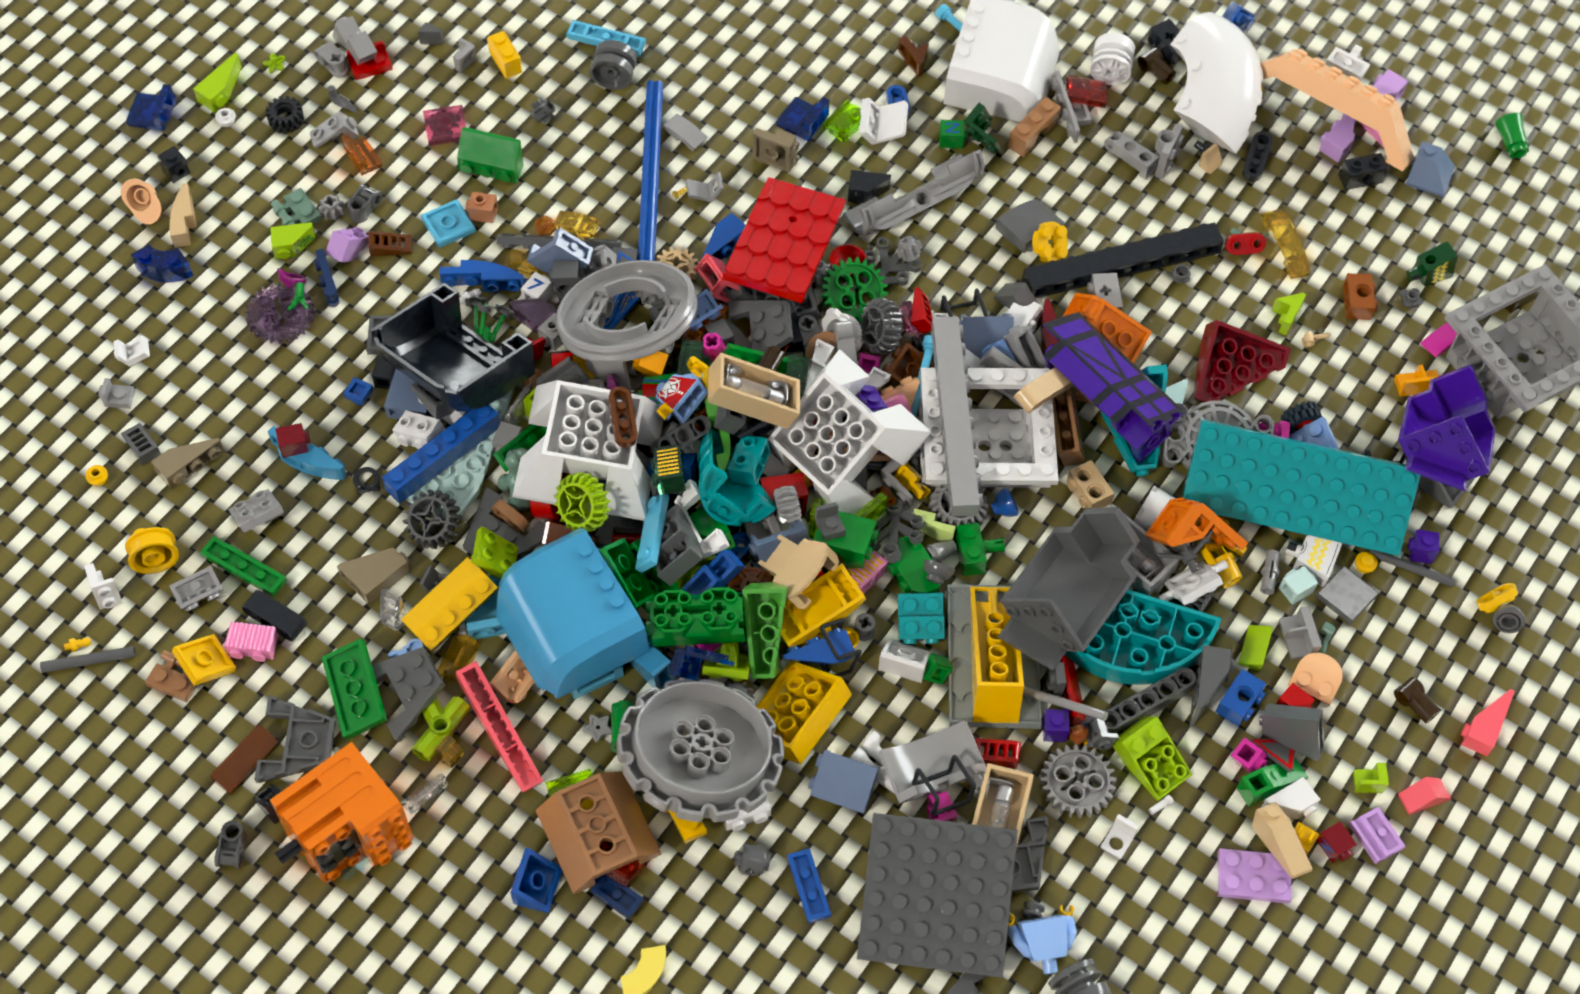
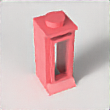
[695,253,741,303]

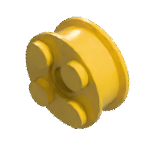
[125,527,179,574]

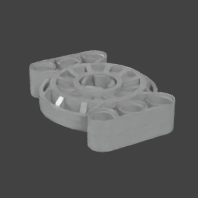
[1161,401,1274,470]

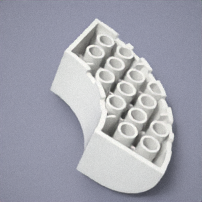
[1170,12,1263,154]

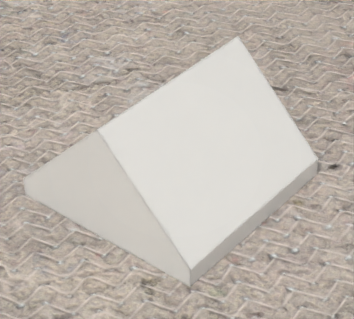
[878,639,932,683]

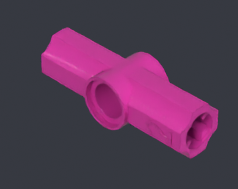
[703,332,726,363]

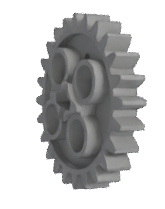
[1040,744,1116,819]

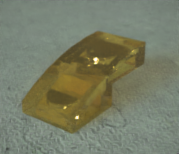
[552,211,601,238]

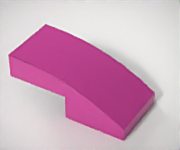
[1420,323,1457,358]

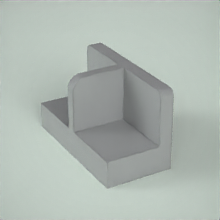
[1279,606,1322,660]

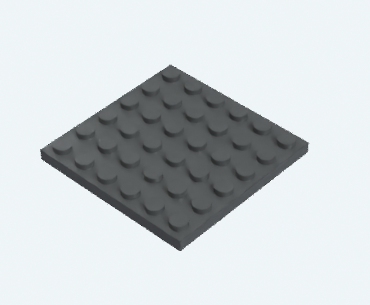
[857,813,1018,978]

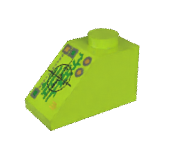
[270,222,316,259]

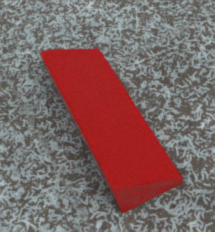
[1060,654,1086,726]

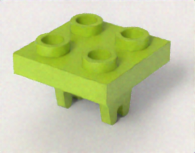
[470,526,518,579]
[702,642,750,681]

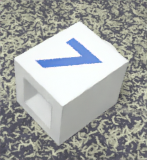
[521,272,554,310]

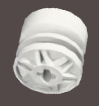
[1090,32,1135,85]

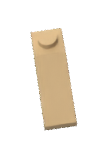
[1252,802,1313,879]

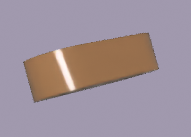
[491,499,530,534]

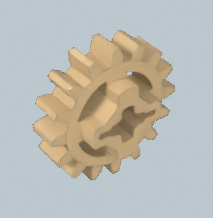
[657,246,698,280]

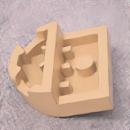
[1288,653,1343,706]

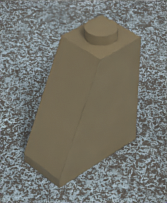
[337,547,410,605]

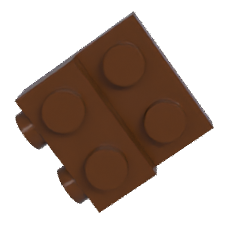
[882,342,935,388]

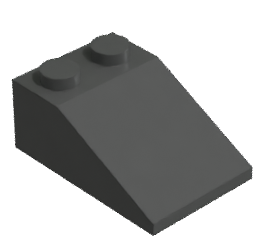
[1189,645,1234,726]

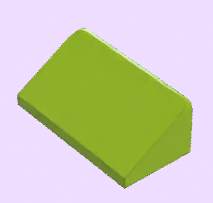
[1238,625,1273,672]

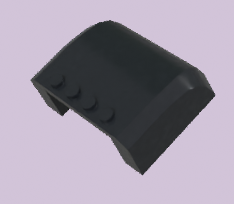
[371,283,535,412]

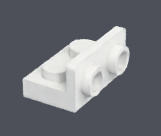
[84,563,122,609]

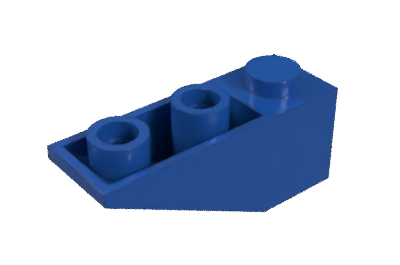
[1222,1,1255,31]
[702,212,745,260]
[782,628,855,665]

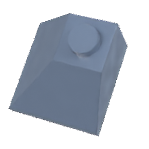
[1405,141,1455,198]

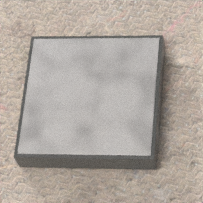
[1315,566,1379,625]

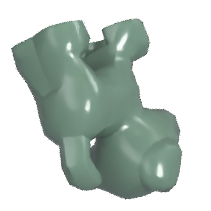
[497,448,531,512]

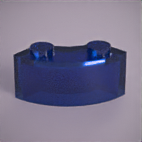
[131,244,193,283]

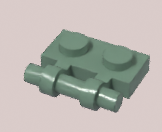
[271,188,322,225]

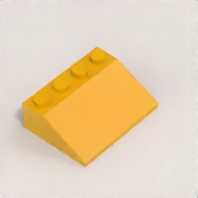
[756,661,852,765]

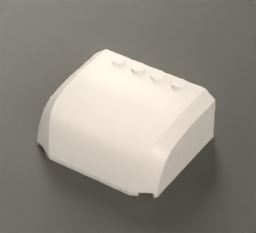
[943,0,1060,122]

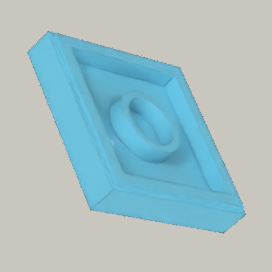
[421,199,476,248]

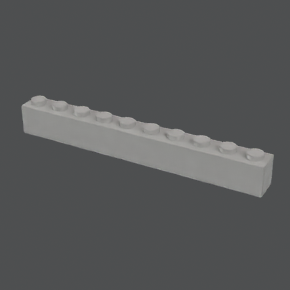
[931,316,983,517]

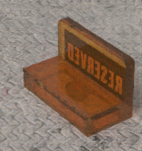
[341,133,383,176]

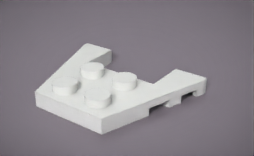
[805,339,891,416]
[674,479,730,559]

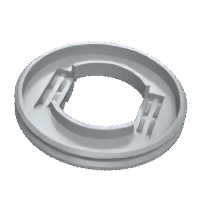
[555,260,698,363]

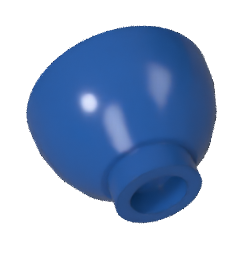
[991,488,1019,517]

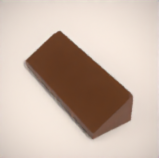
[210,724,279,795]

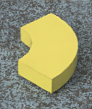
[621,945,666,994]

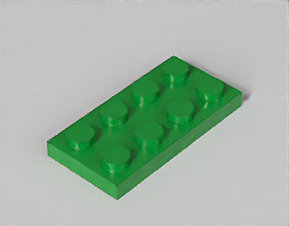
[321,638,387,740]

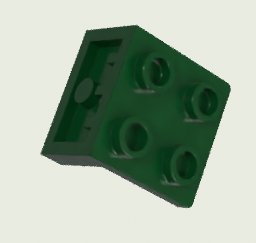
[964,102,1003,155]

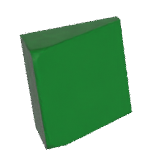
[923,653,954,685]

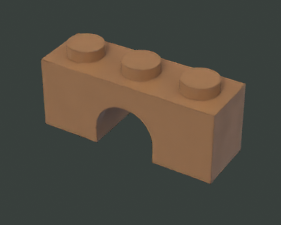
[1007,97,1061,157]

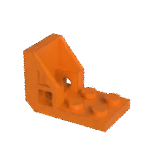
[1062,293,1152,363]
[1145,498,1248,550]

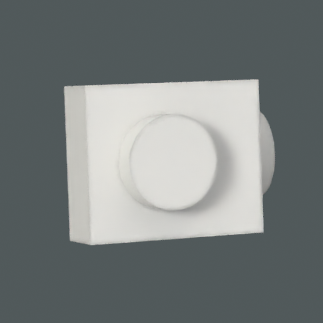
[114,336,150,367]

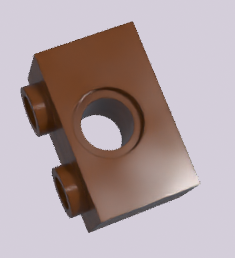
[1342,273,1378,320]

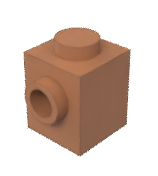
[466,192,498,223]

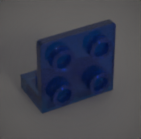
[776,97,830,142]

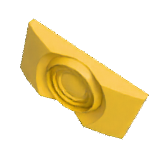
[781,564,866,648]

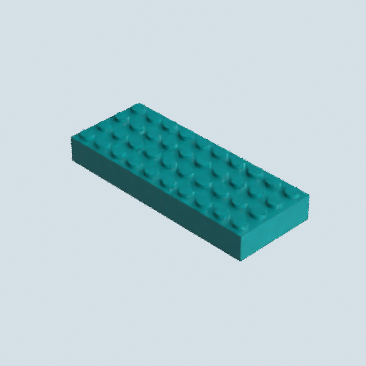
[1181,419,1421,556]

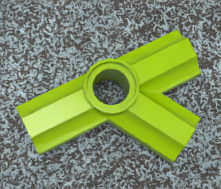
[412,696,471,762]

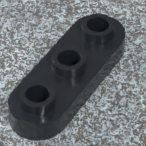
[1242,131,1273,182]

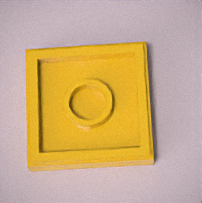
[172,634,237,686]

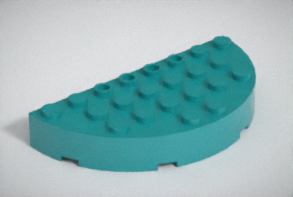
[1065,590,1222,685]

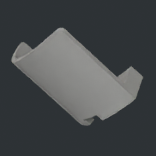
[879,721,986,803]

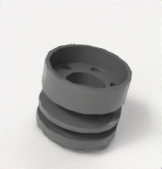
[1048,959,1112,994]

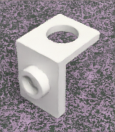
[1100,814,1139,860]

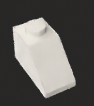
[1262,777,1321,819]

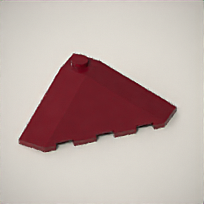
[1193,320,1291,403]

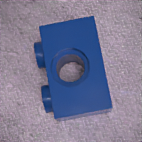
[1215,669,1266,727]

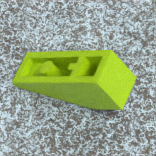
[193,53,242,113]

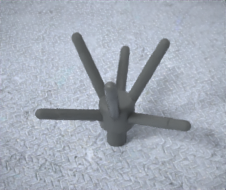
[1156,530,1213,573]

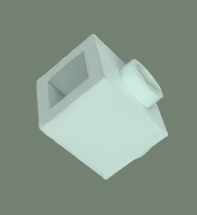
[1279,566,1318,605]

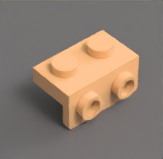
[489,650,535,703]

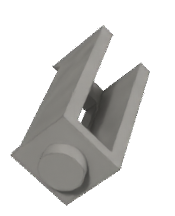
[1003,325,1048,368]

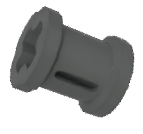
[854,613,875,641]

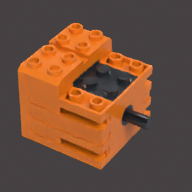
[270,742,414,884]

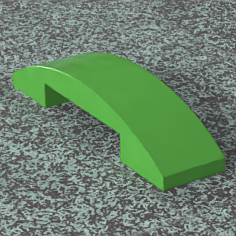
[705,398,732,484]

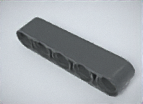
[1104,668,1196,734]

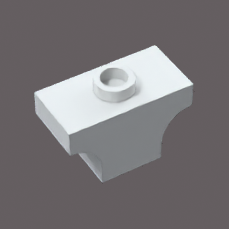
[1006,301,1042,345]

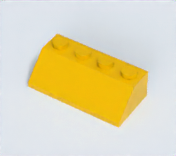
[401,557,498,652]

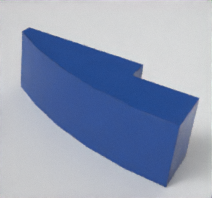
[681,549,745,595]

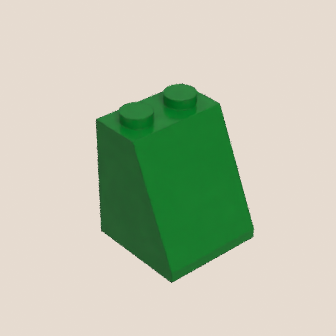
[813,511,879,569]

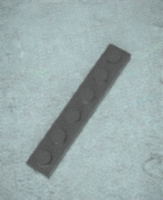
[497,233,622,250]

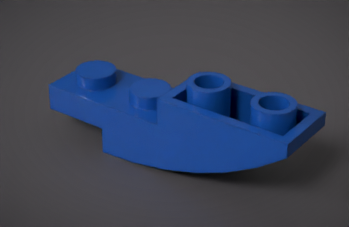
[439,260,524,292]

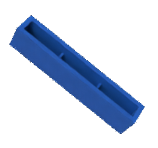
[382,404,500,504]

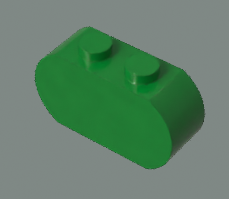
[887,537,941,593]

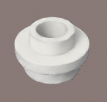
[215,108,236,127]

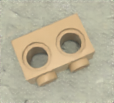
[1066,460,1115,509]

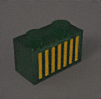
[650,444,686,495]

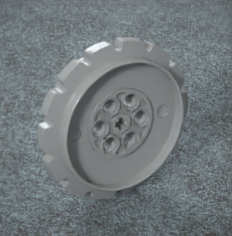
[616,679,784,822]

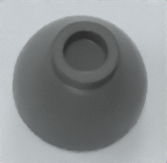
[1492,604,1525,634]

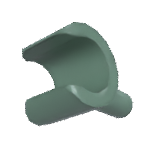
[1320,622,1335,654]

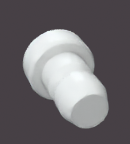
[459,289,481,304]

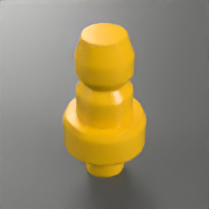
[64,638,91,652]

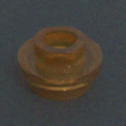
[535,216,555,235]

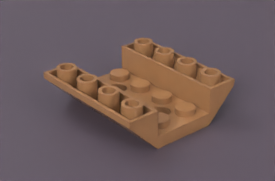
[535,771,662,895]

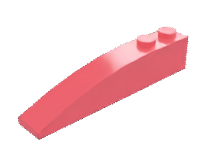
[456,661,543,793]

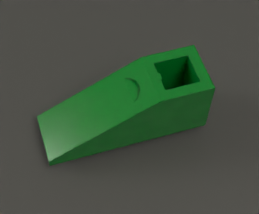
[1236,758,1308,807]

